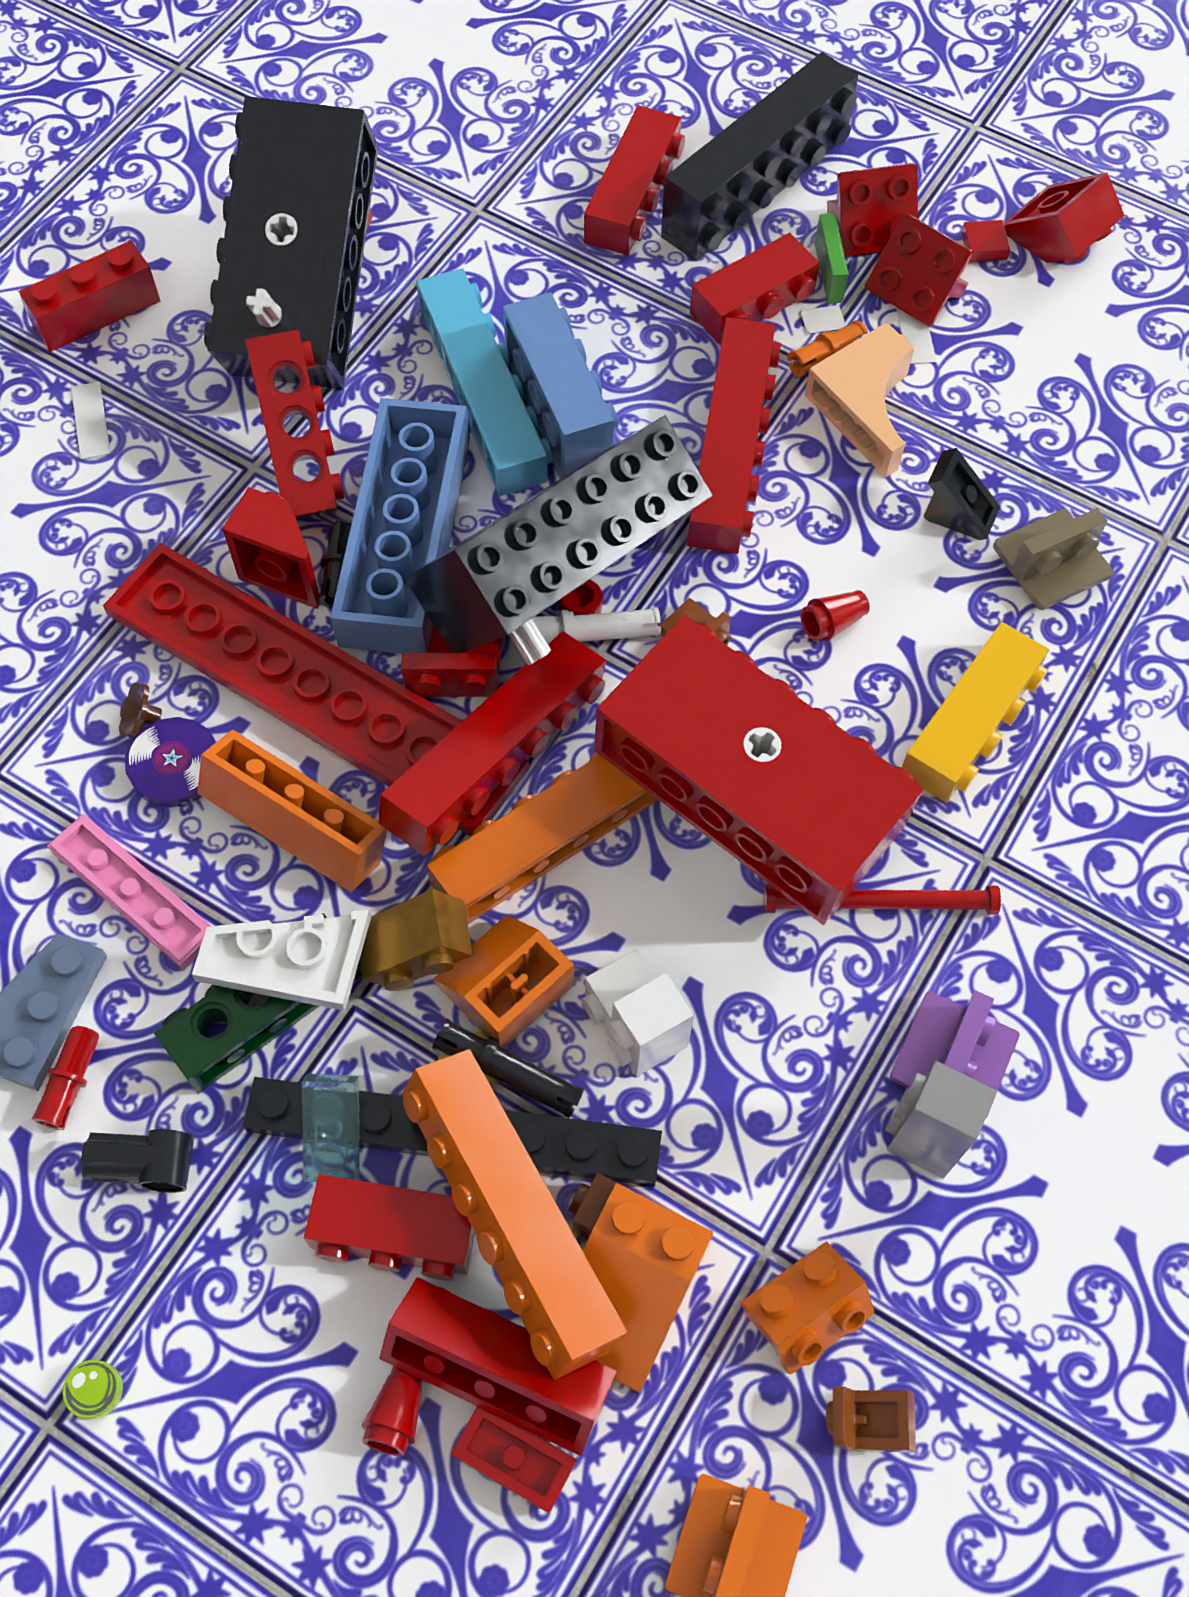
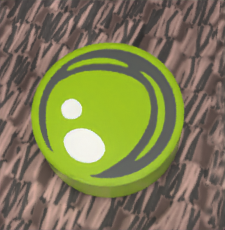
[63,1360,123,1419]

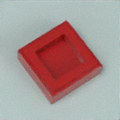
[961,220,1010,262]

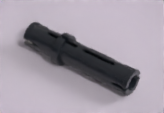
[431,1018,584,1118]

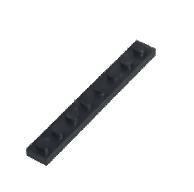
[243,1077,662,1187]

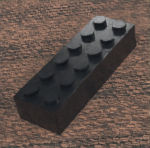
[661,52,858,262]

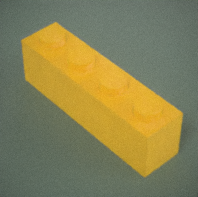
[902,622,1050,803]

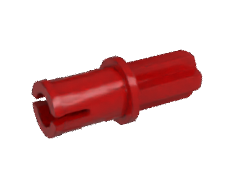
[31,1025,99,1130]

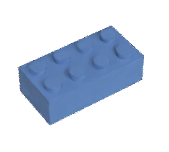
[503,292,618,479]

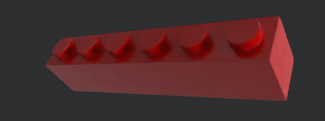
[687,317,781,554]
[378,631,607,856]

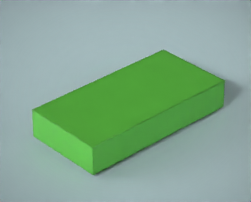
[815,213,848,304]

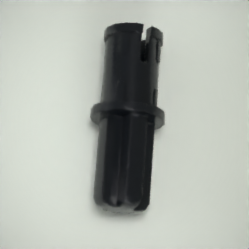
[319,521,352,608]

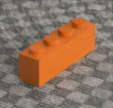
[197,729,387,893]

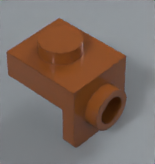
[826,1386,916,1452]

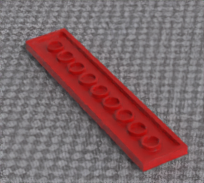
[103,543,529,836]

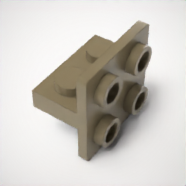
[993,508,1114,610]

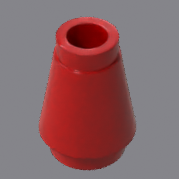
[800,590,870,641]
[361,1366,423,1456]

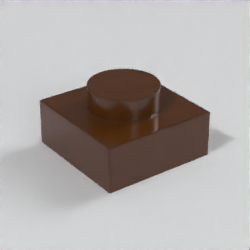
[568,1173,616,1239]

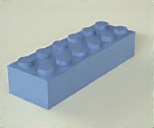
[330,398,470,654]

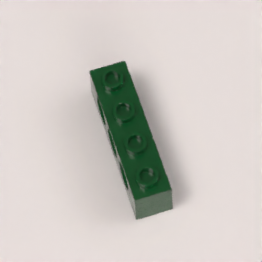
[154,913,362,1094]

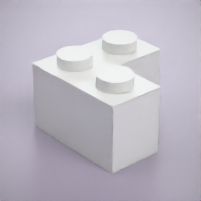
[582,949,694,1077]

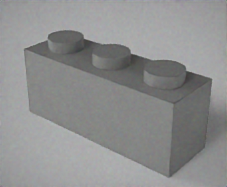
[885,1061,997,1179]

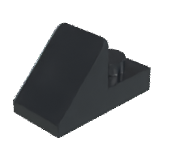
[924,448,1001,540]

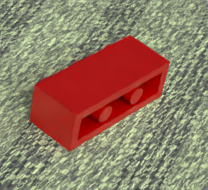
[690,232,820,344]
[18,240,160,352]
[304,1174,475,1281]

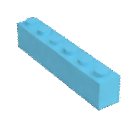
[416,268,553,496]

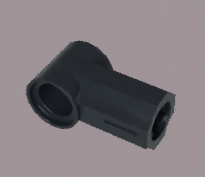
[81,1129,194,1193]

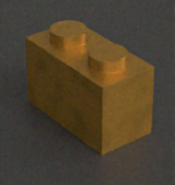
[360,889,473,991]

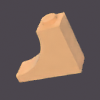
[805,322,914,478]

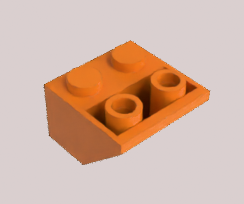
[433,915,574,1049]

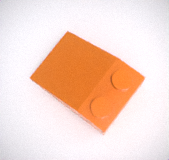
[583,1183,714,1394]

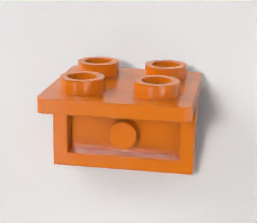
[664,1474,807,1597]

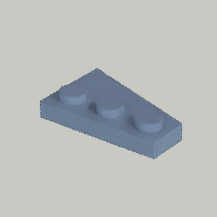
[0,934,107,1091]

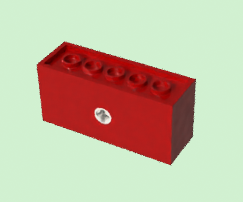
[594,614,924,926]

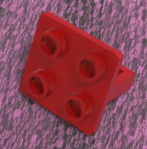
[827,163,918,256]
[865,213,973,326]

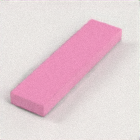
[47,813,211,971]

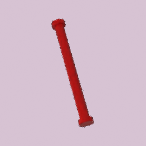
[763,884,1001,915]

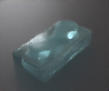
[302,1074,360,1182]

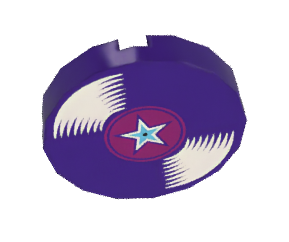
[125,717,216,808]

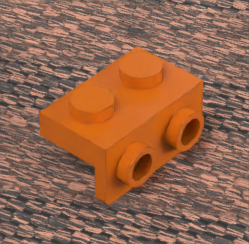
[741,1241,874,1375]

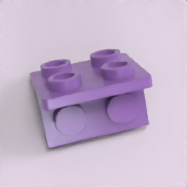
[890,990,1020,1118]

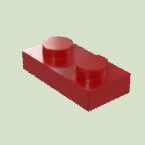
[451,1406,577,1514]

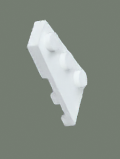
[192,909,371,1011]

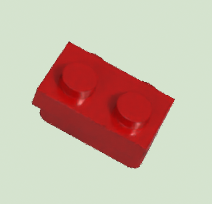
[401,625,502,697]

